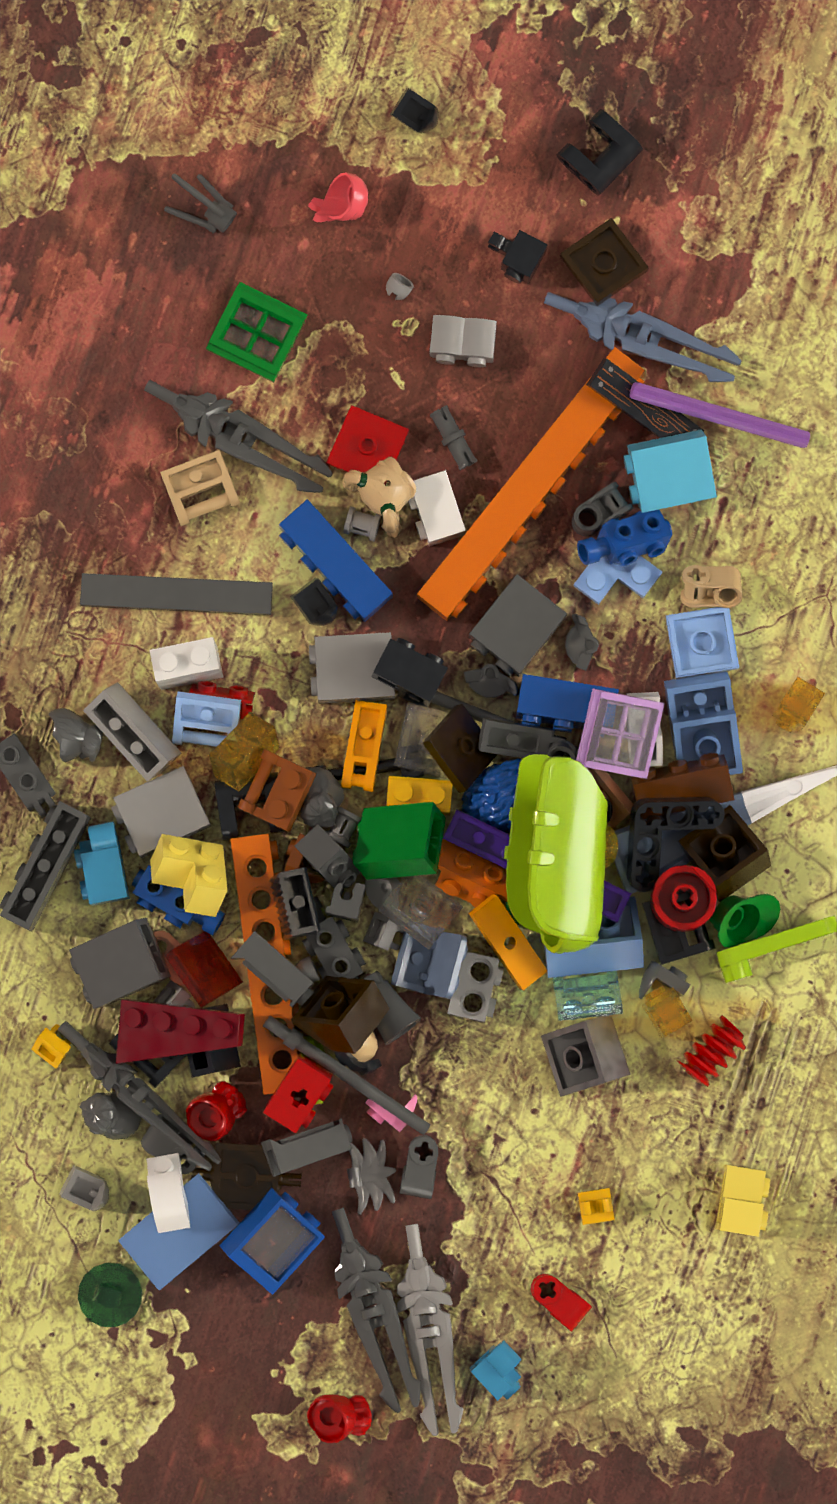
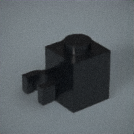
[488,230,548,284]

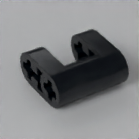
[556,109,643,195]
[215,772,287,841]

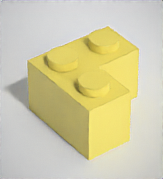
[150,834,228,917]
[715,1165,770,1237]

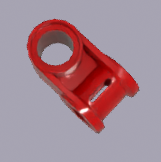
[530,1274,592,1332]

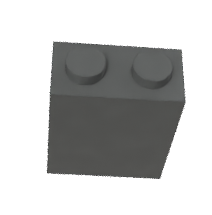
[469,574,567,677]
[69,918,171,1009]

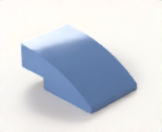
[664,671,743,775]
[118,1173,239,1290]

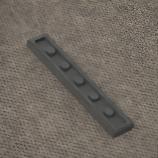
[80,573,273,615]

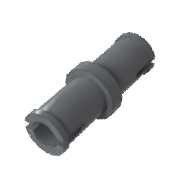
[430,405,477,471]

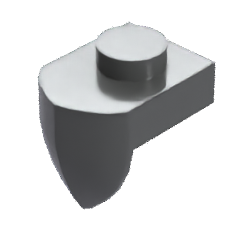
[639,961,690,1000]

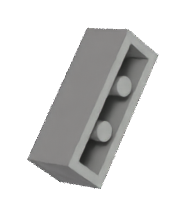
[83,682,182,782]

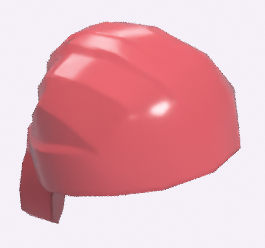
[308,172,368,222]

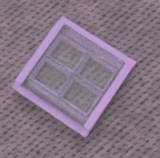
[576,689,665,779]

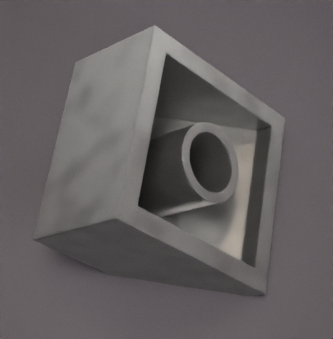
[541,1013,631,1097]

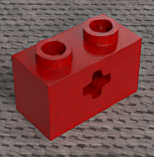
[263,1053,334,1133]

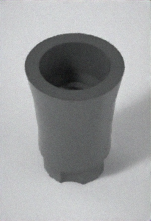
[364,971,422,1045]

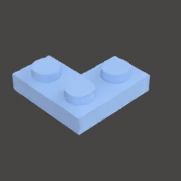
[573,555,662,605]

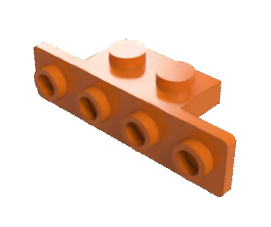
[435,839,507,908]

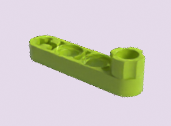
[716,915,837,983]

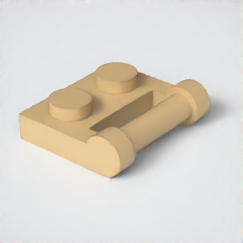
[160,450,240,526]

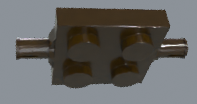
[191,1143,302,1212]

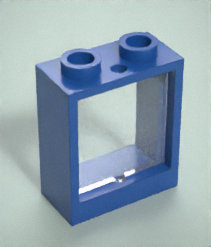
[219,1188,325,1295]

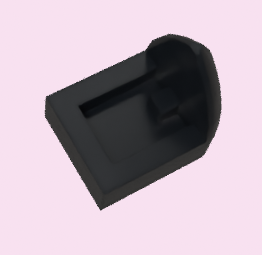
[390,88,439,134]
[290,578,338,626]

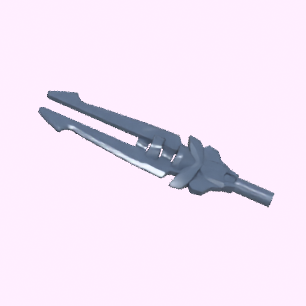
[544,292,742,382]

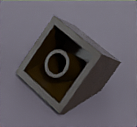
[678,805,771,902]
[291,976,390,1054]

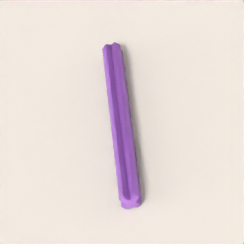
[630,382,810,448]

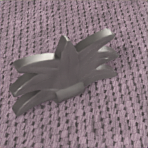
[347,1138,396,1214]

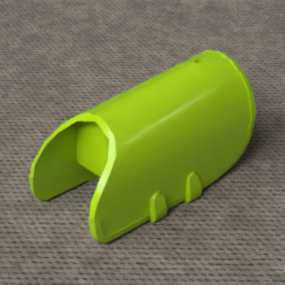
[504,754,608,954]

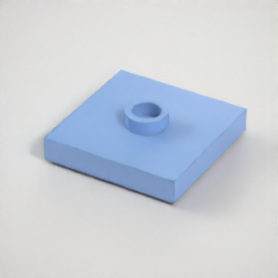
[665,607,739,679]

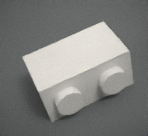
[408,470,466,547]

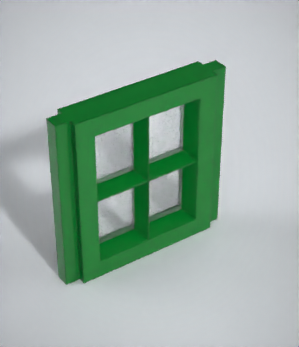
[206,282,308,383]

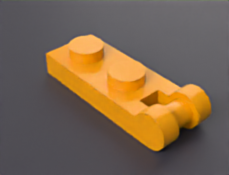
[341,700,388,792]

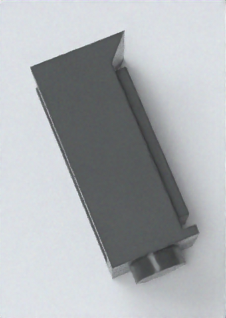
[231,931,314,1008]
[261,1118,352,1177]

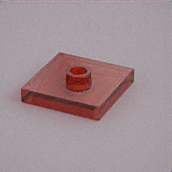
[165,931,243,1008]

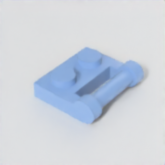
[172,691,241,753]

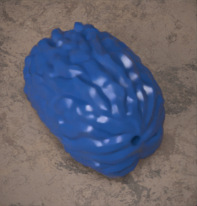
[462,759,521,833]

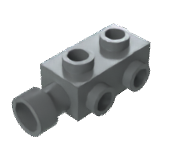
[302,896,366,979]

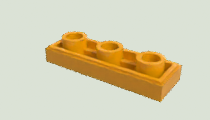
[468,894,547,991]

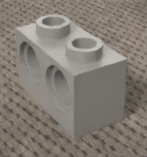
[447,952,504,1023]

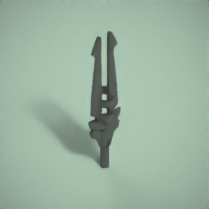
[144,380,332,493]
[57,1021,221,1171]
[332,1207,421,1413]

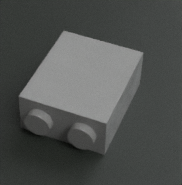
[309,632,395,704]
[111,766,211,858]

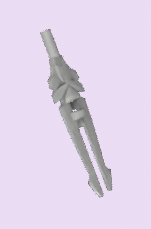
[397,1224,464,1436]

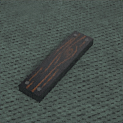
[586,358,705,438]

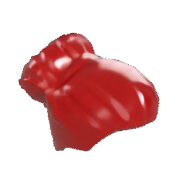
[186,1081,247,1141]
[307,1394,372,1443]

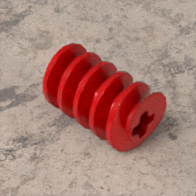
[677,1015,746,1087]

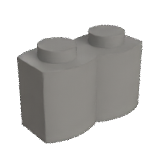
[430,315,497,367]

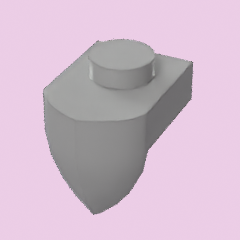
[59,1165,109,1211]

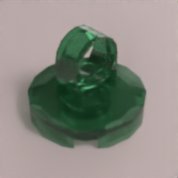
[78,1262,143,1328]

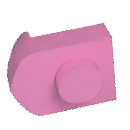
[365,1095,418,1132]

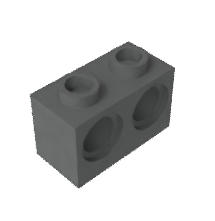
[295,824,360,891]

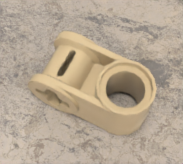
[680,565,743,608]

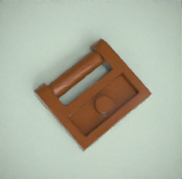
[237,749,317,832]

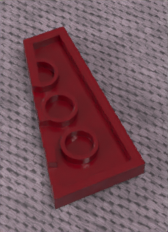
[116,999,245,1064]

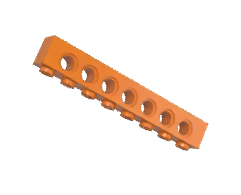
[230,834,303,1095]

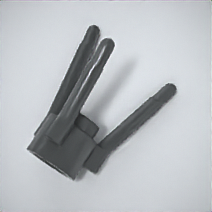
[164,174,237,234]

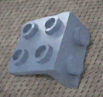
[391,922,468,999]

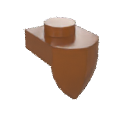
[284,833,325,883]

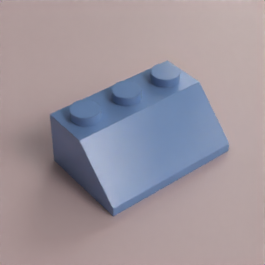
[544,896,644,978]

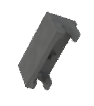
[326,883,366,923]

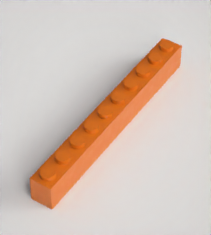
[417,347,645,621]

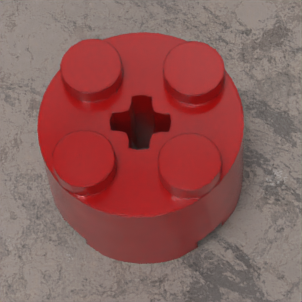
[650,865,717,932]

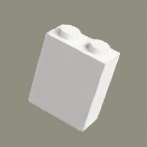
[149,637,223,690]

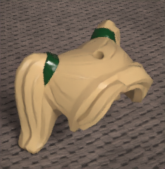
[342,457,416,538]

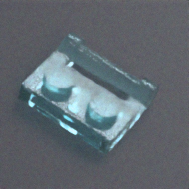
[552,971,623,1021]

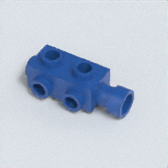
[577,510,672,566]
[132,865,226,936]

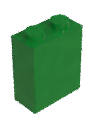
[352,802,446,880]

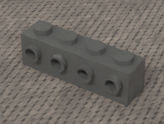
[0,801,91,932]

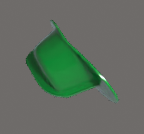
[709,894,781,948]

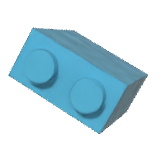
[623,430,717,513]

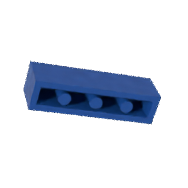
[279,499,393,622]

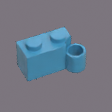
[74,821,130,906]
[470,1340,522,1401]

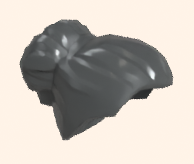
[48,708,103,762]
[301,767,344,828]
[79,1092,142,1140]

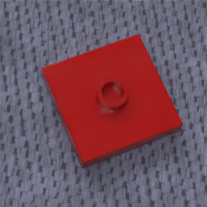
[326,405,409,486]

